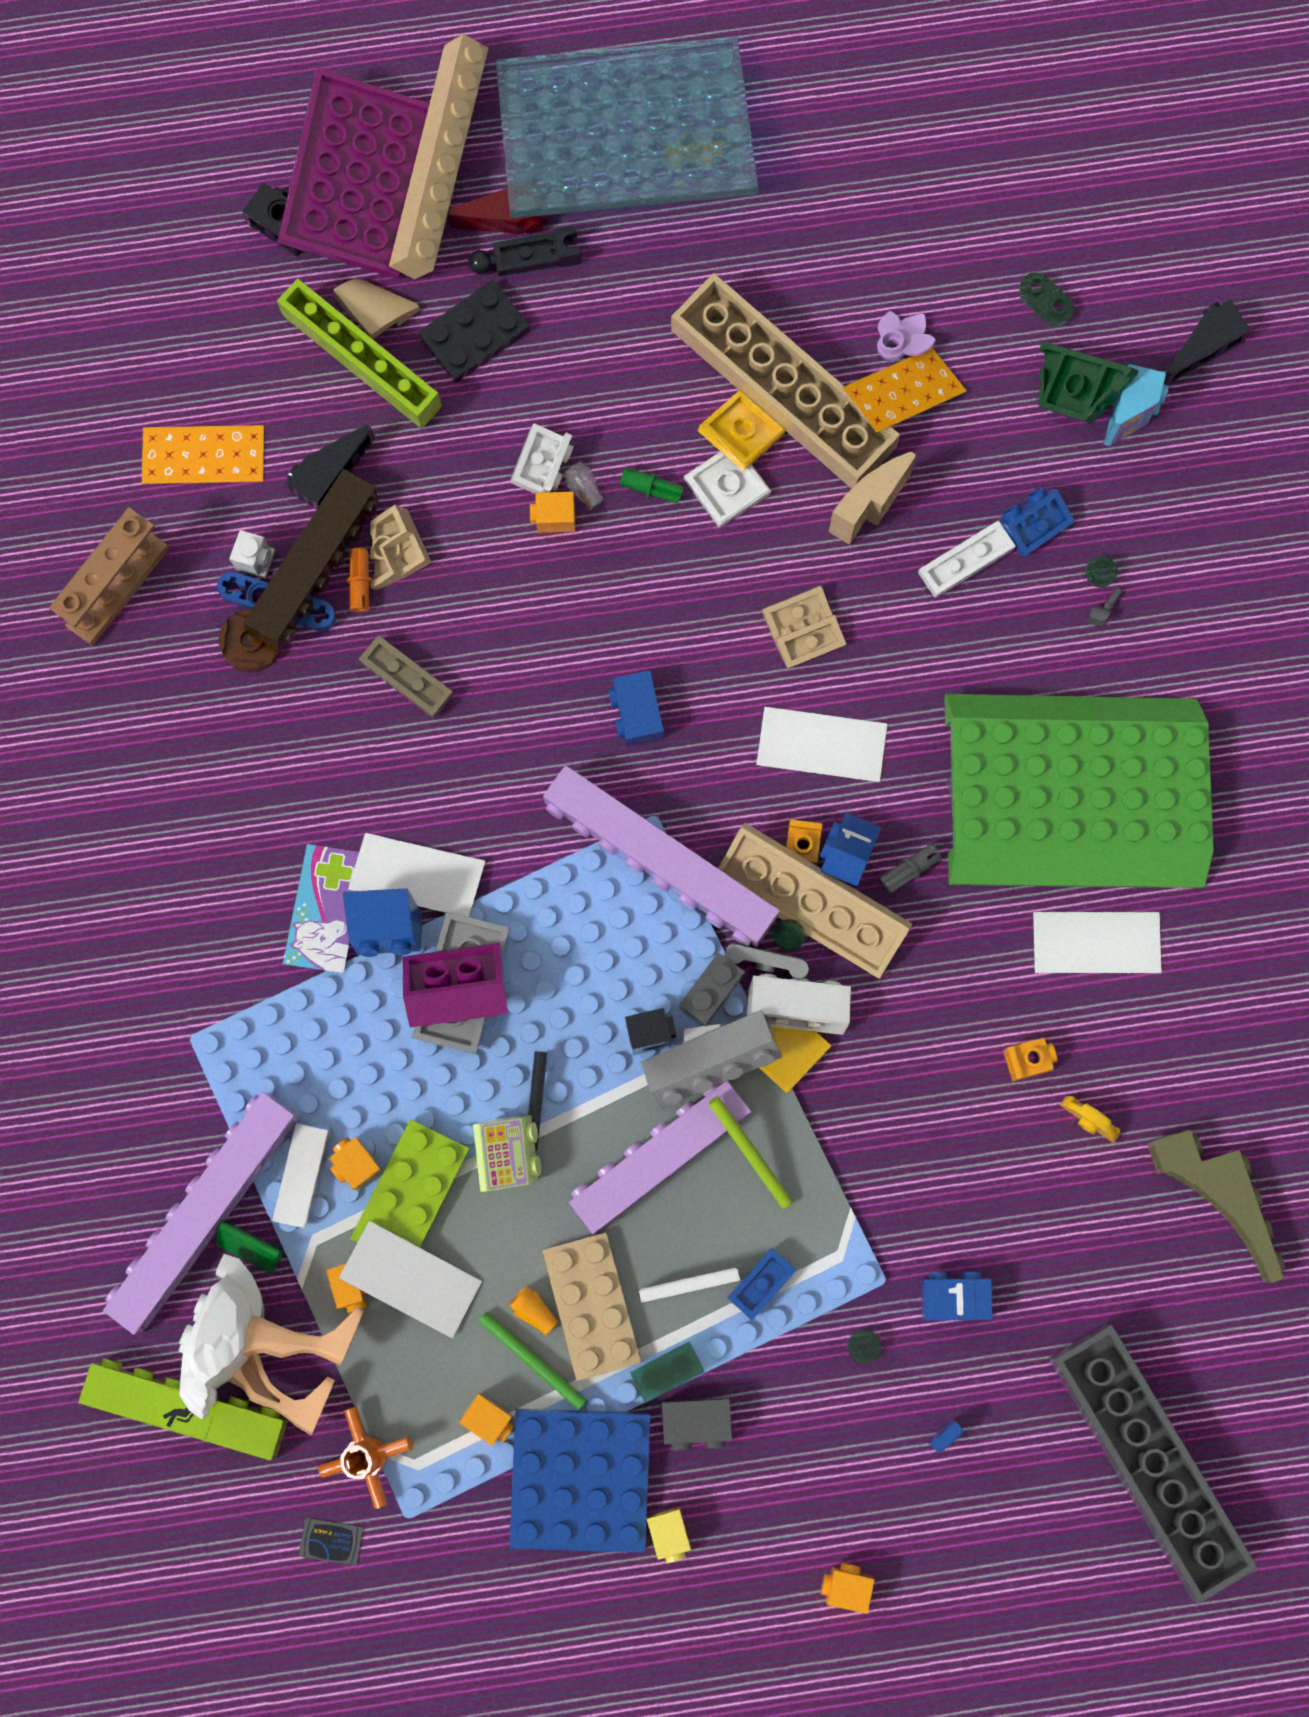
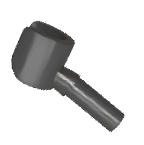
[1088,588,1122,627]

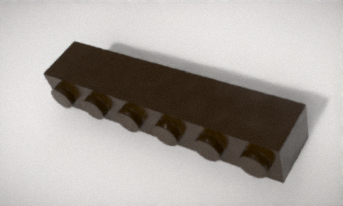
[243,469,379,652]

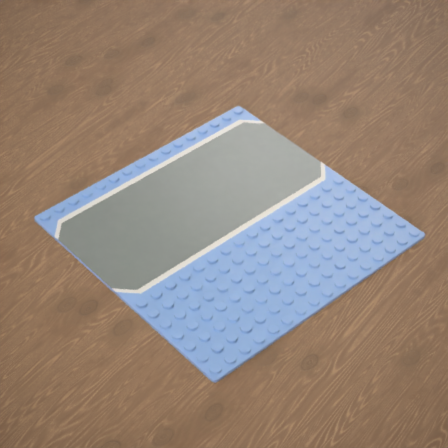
[190,816,886,1518]

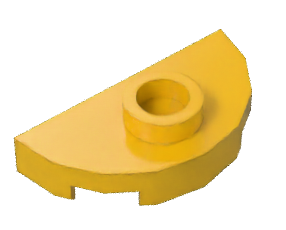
[1060,1096,1121,1143]

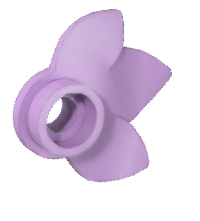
[877,311,936,360]

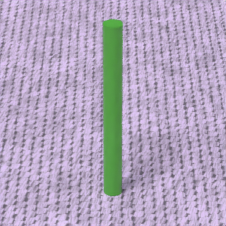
[478,1312,587,1411]

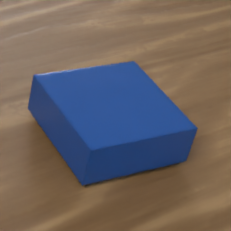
[927,1420,964,1453]

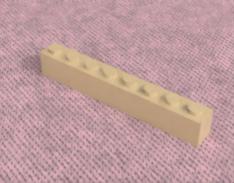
[389,34,488,279]

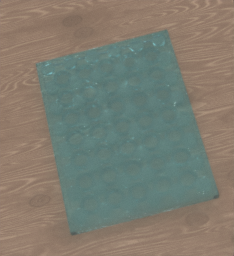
[496,36,758,218]

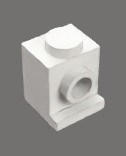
[229,530,276,579]

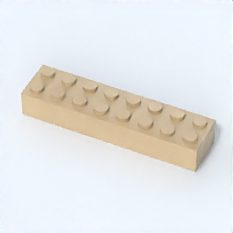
[671,273,900,489]

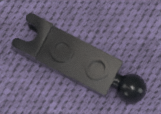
[468,226,582,276]

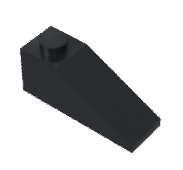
[1164,299,1251,385]
[286,425,375,510]

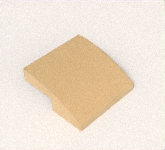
[761,586,846,668]

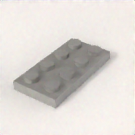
[412,911,510,1055]

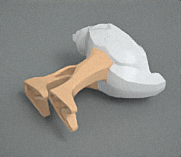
[178,1254,364,1436]

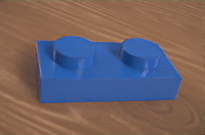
[727,1248,796,1321]

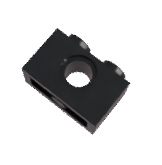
[242,183,301,256]
[625,1008,676,1056]

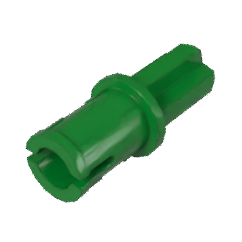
[620,467,683,503]

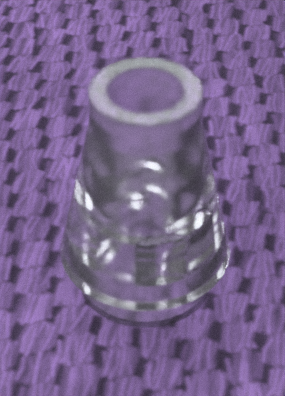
[562,461,605,510]

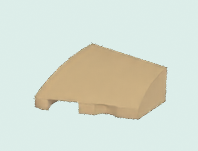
[333,279,420,339]
[370,505,431,590]

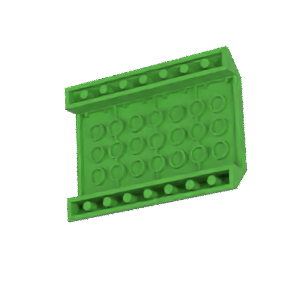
[945,694,1213,888]

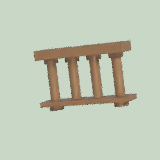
[49,507,170,647]

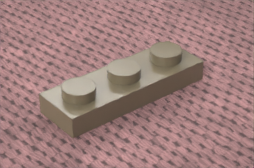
[358,635,454,719]

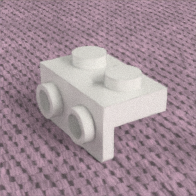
[510,423,573,494]

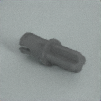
[880,843,942,893]

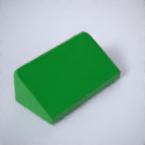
[216,1222,284,1274]

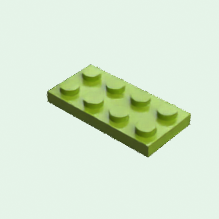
[350,1119,470,1248]

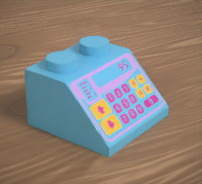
[1104,364,1169,446]

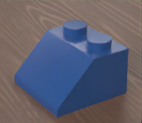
[343,888,423,957]

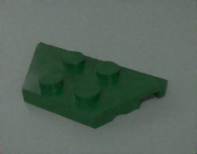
[1039,341,1139,425]

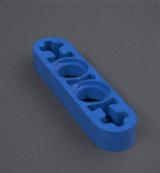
[217,572,336,632]

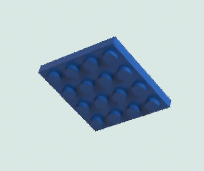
[510,1409,650,1553]

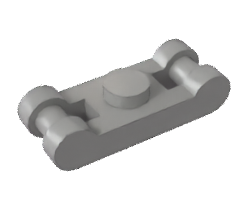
[725,943,808,979]

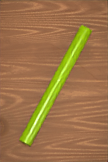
[708,1096,793,1208]

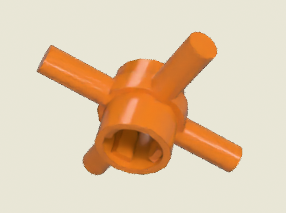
[318,1406,413,1509]

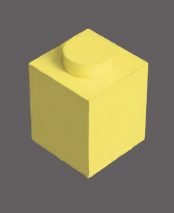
[647,1507,691,1563]

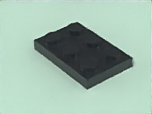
[418,279,530,383]

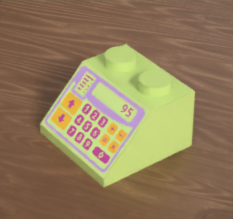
[473,1115,541,1192]

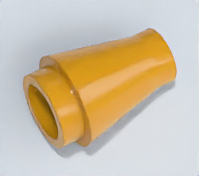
[508,1286,558,1335]

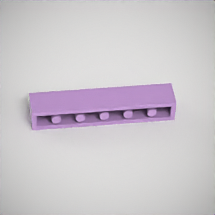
[568,1081,751,1235]

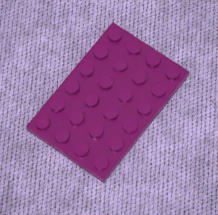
[277,67,430,279]

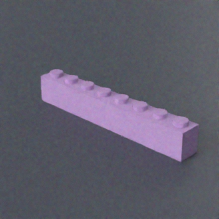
[543,765,780,948]
[103,1092,301,1335]

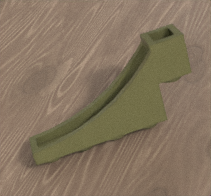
[1147,1130,1285,1283]

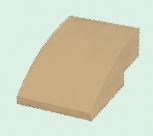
[829,452,916,545]

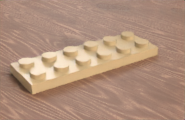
[718,823,913,979]

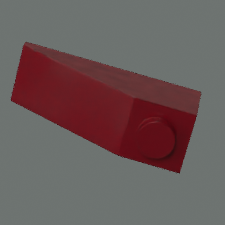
[447,179,548,234]

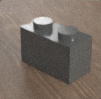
[679,952,745,1026]
[662,1398,732,1450]

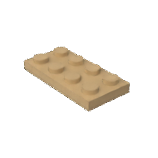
[542,1232,642,1381]

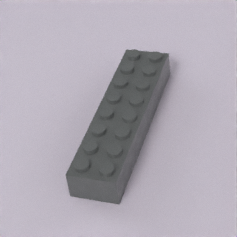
[1048,1324,1258,1604]

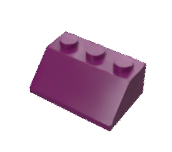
[402,943,508,1028]

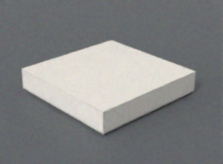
[684,452,771,529]

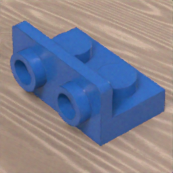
[998,487,1075,557]

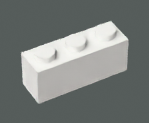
[747,974,851,1035]

